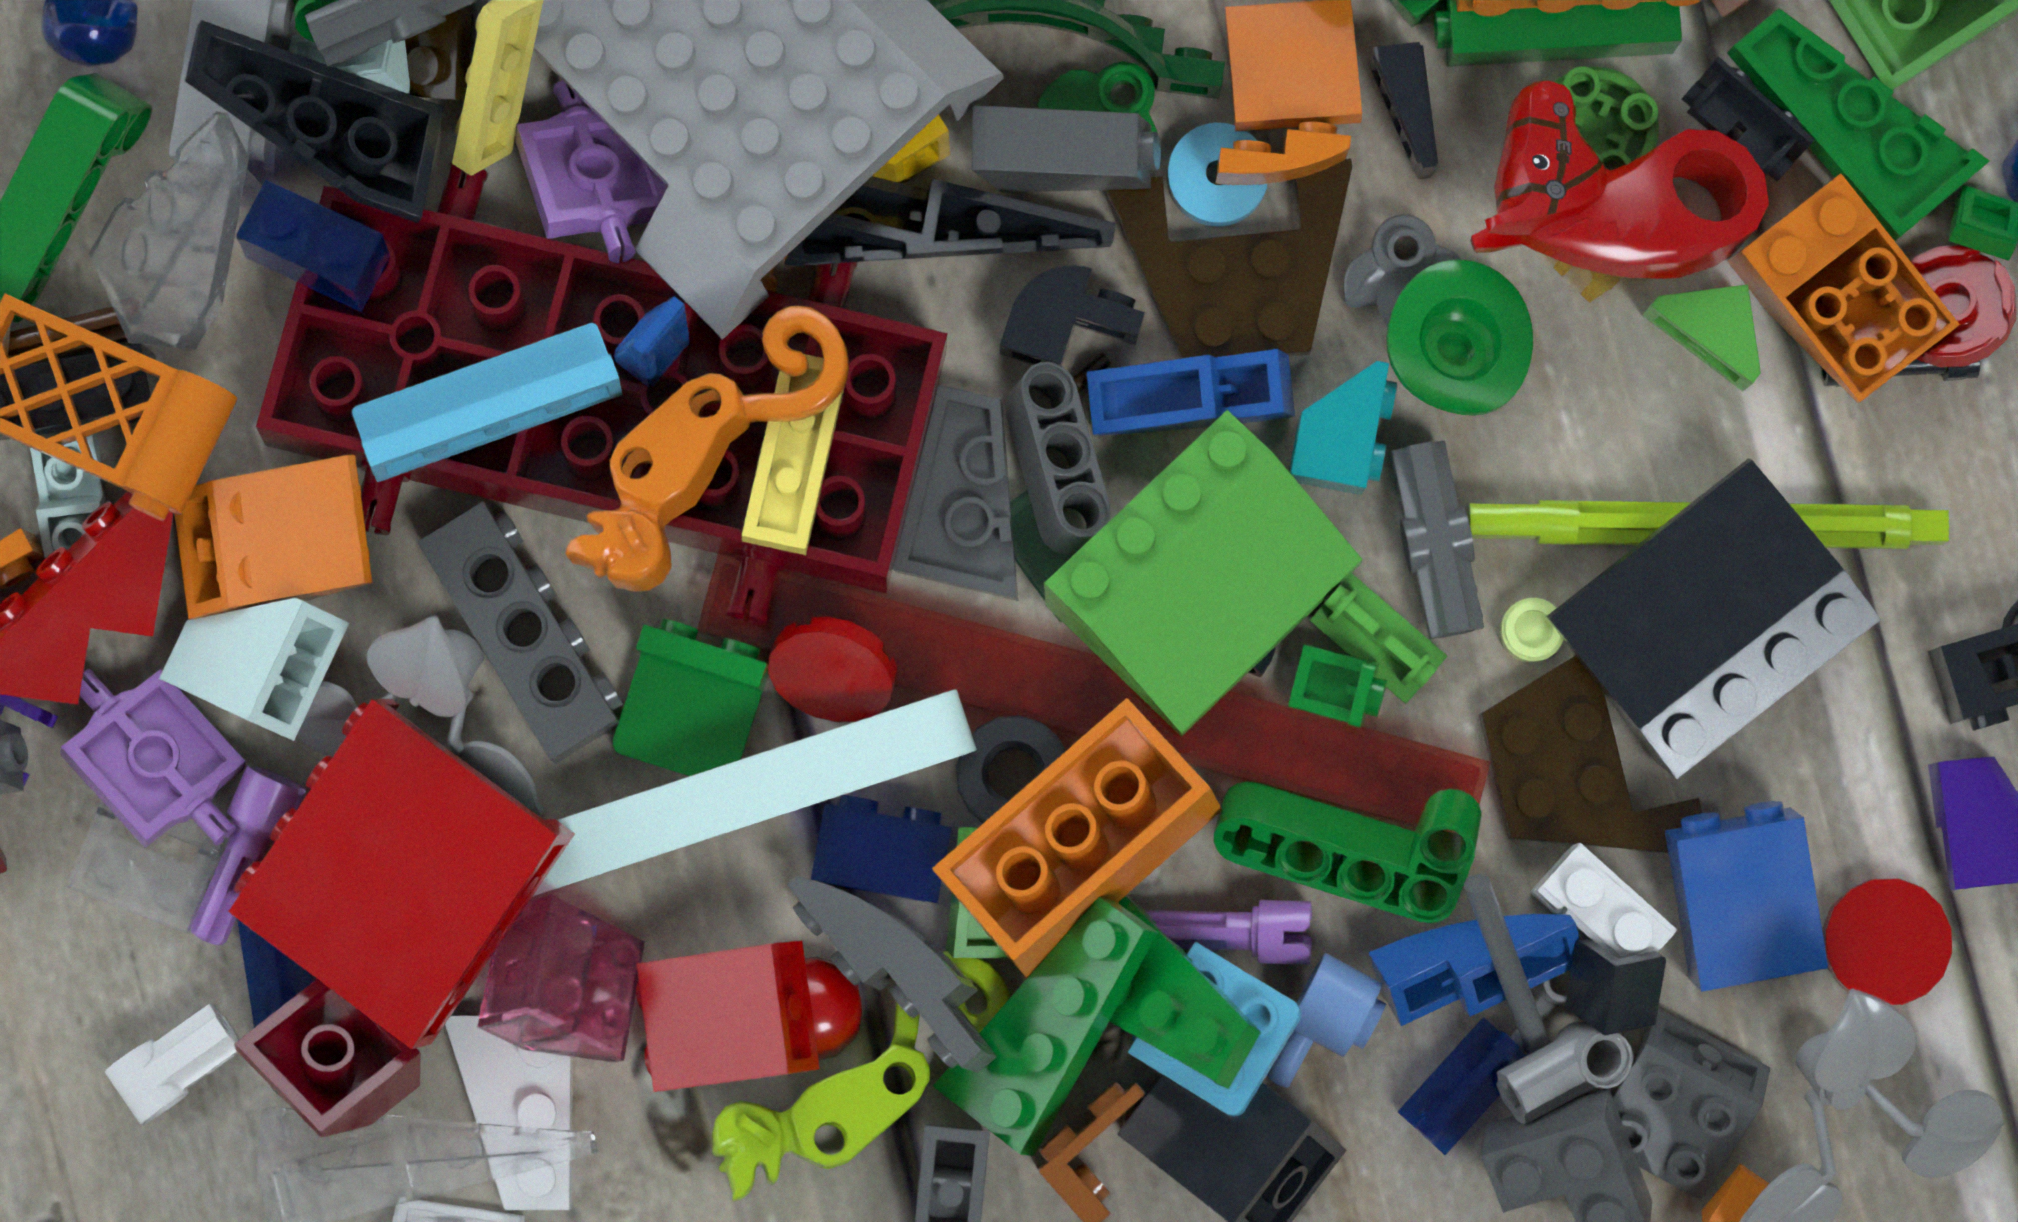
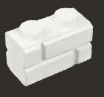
[1530,843,1677,958]

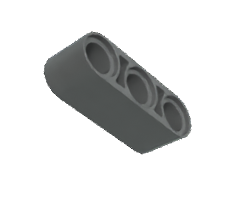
[1005,362,1111,555]

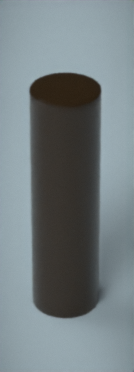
[1072,352,1112,393]

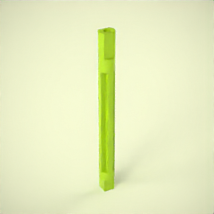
[1466,500,1949,549]

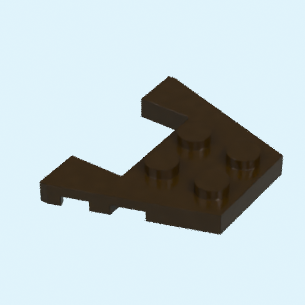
[1106,158,1352,359]
[1479,656,1702,853]

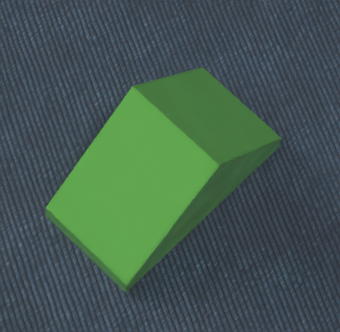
[1642,284,1761,392]

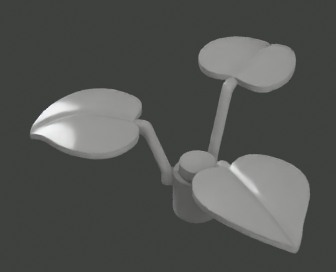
[297,616,545,816]
[1739,989,2004,1222]

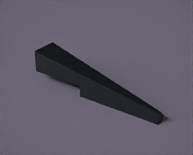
[784,176,1116,266]

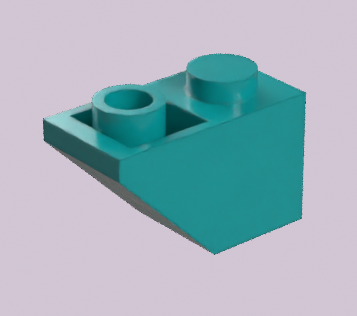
[1289,361,1397,495]

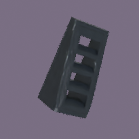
[1368,41,1438,179]

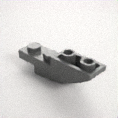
[787,876,997,1073]

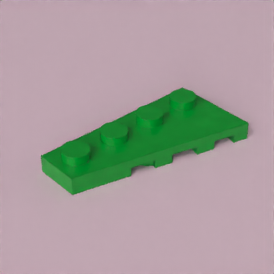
[1727,8,1990,241]
[1109,895,1261,1090]
[933,897,1158,1156]

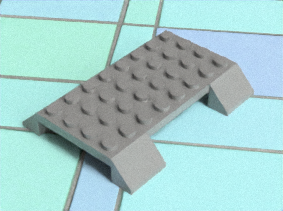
[470,0,1004,340]

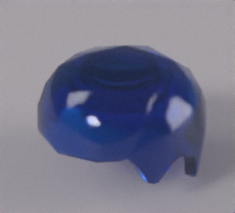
[41,0,138,67]

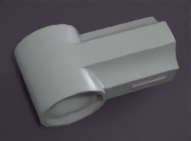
[1496,1021,1633,1124]

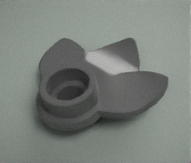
[1343,214,1461,327]

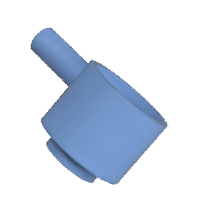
[1266,953,1386,1088]

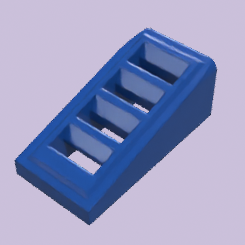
[613,297,690,388]

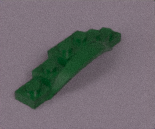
[927,0,1225,99]

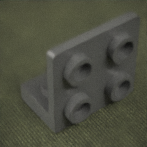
[1612,1008,1770,1198]

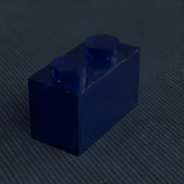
[236,180,391,312]
[810,795,953,905]

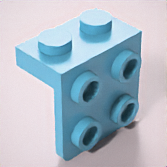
[1127,942,1302,1116]

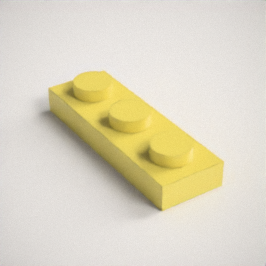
[452,0,543,176]
[742,354,845,555]

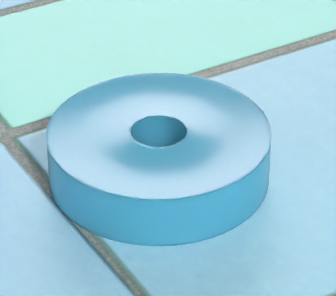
[1167,123,1268,227]

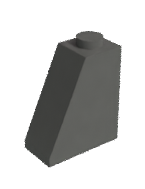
[972,106,1161,193]

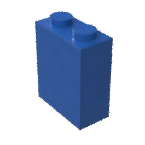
[1665,801,1828,992]

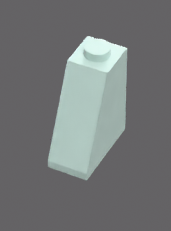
[159,598,349,741]

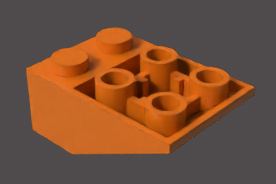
[1727,174,1960,403]
[174,455,373,619]

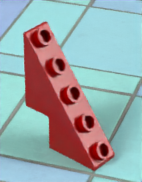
[0,491,173,705]

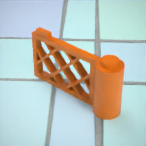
[0,294,238,521]

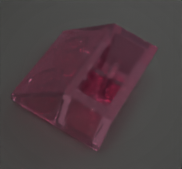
[477,894,645,1063]

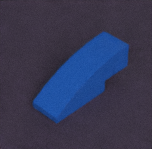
[1087,349,1295,436]
[1368,914,1580,1026]

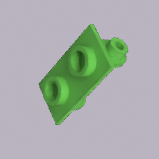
[1309,573,1448,704]

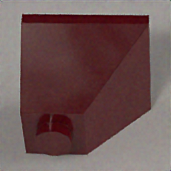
[234,979,421,1138]

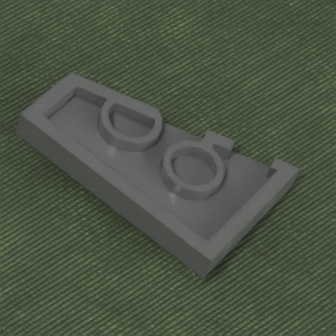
[893,385,1019,601]

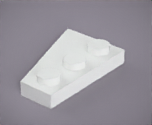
[445,1016,573,1210]

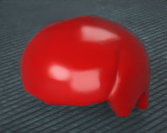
[805,956,862,1060]

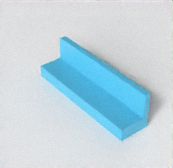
[352,323,623,482]

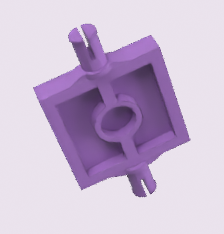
[515,80,668,263]
[60,669,245,848]

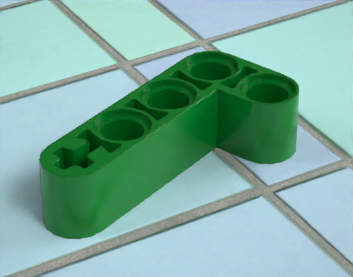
[0,73,153,323]
[1213,781,1482,923]

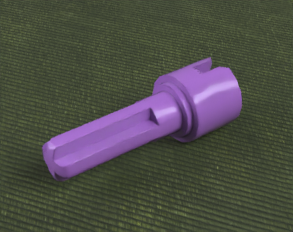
[191,765,307,945]
[1145,900,1312,965]

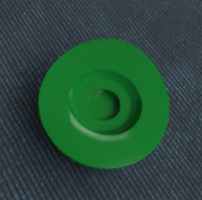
[1386,260,1533,416]

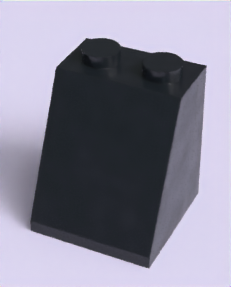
[1117,1075,1347,1222]

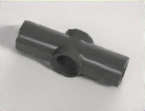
[305,0,481,67]
[1390,440,1484,640]

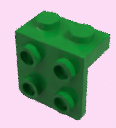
[613,618,769,776]

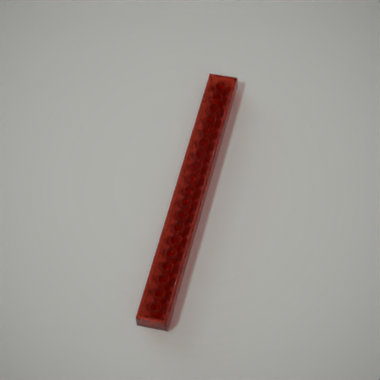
[697,554,1491,833]

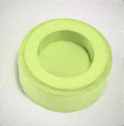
[1499,598,1563,663]

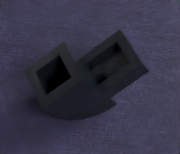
[1000,265,1145,366]

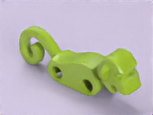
[712,951,1010,1202]

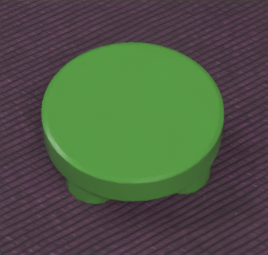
[1555,66,1659,170]

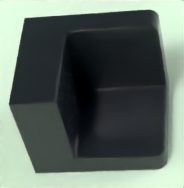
[1565,938,1666,1036]

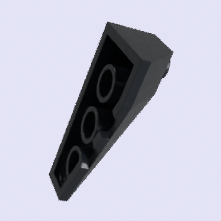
[185,20,444,223]

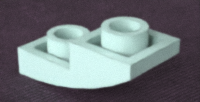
[30,432,107,558]

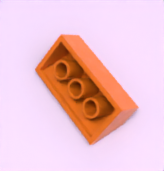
[932,698,1222,979]

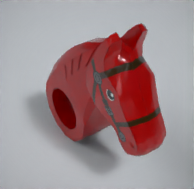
[1470,80,1769,279]

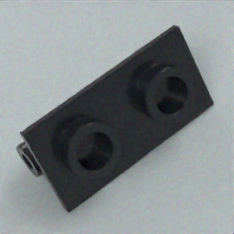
[1681,56,1815,182]

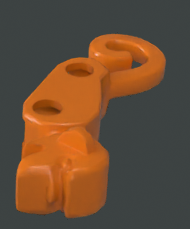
[565,305,849,592]

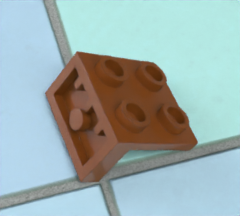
[1037,1081,1145,1222]

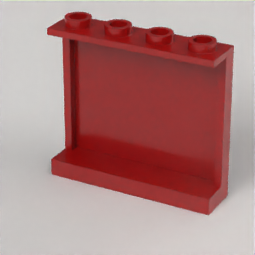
[228,699,575,1049]

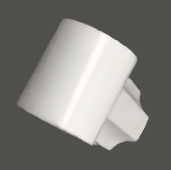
[105,1004,239,1126]

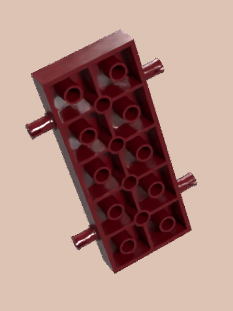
[256,162,948,625]

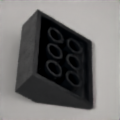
[1546,458,1881,779]

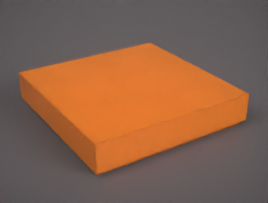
[1225,0,1362,131]

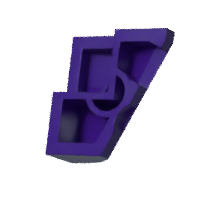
[1928,757,2018,890]

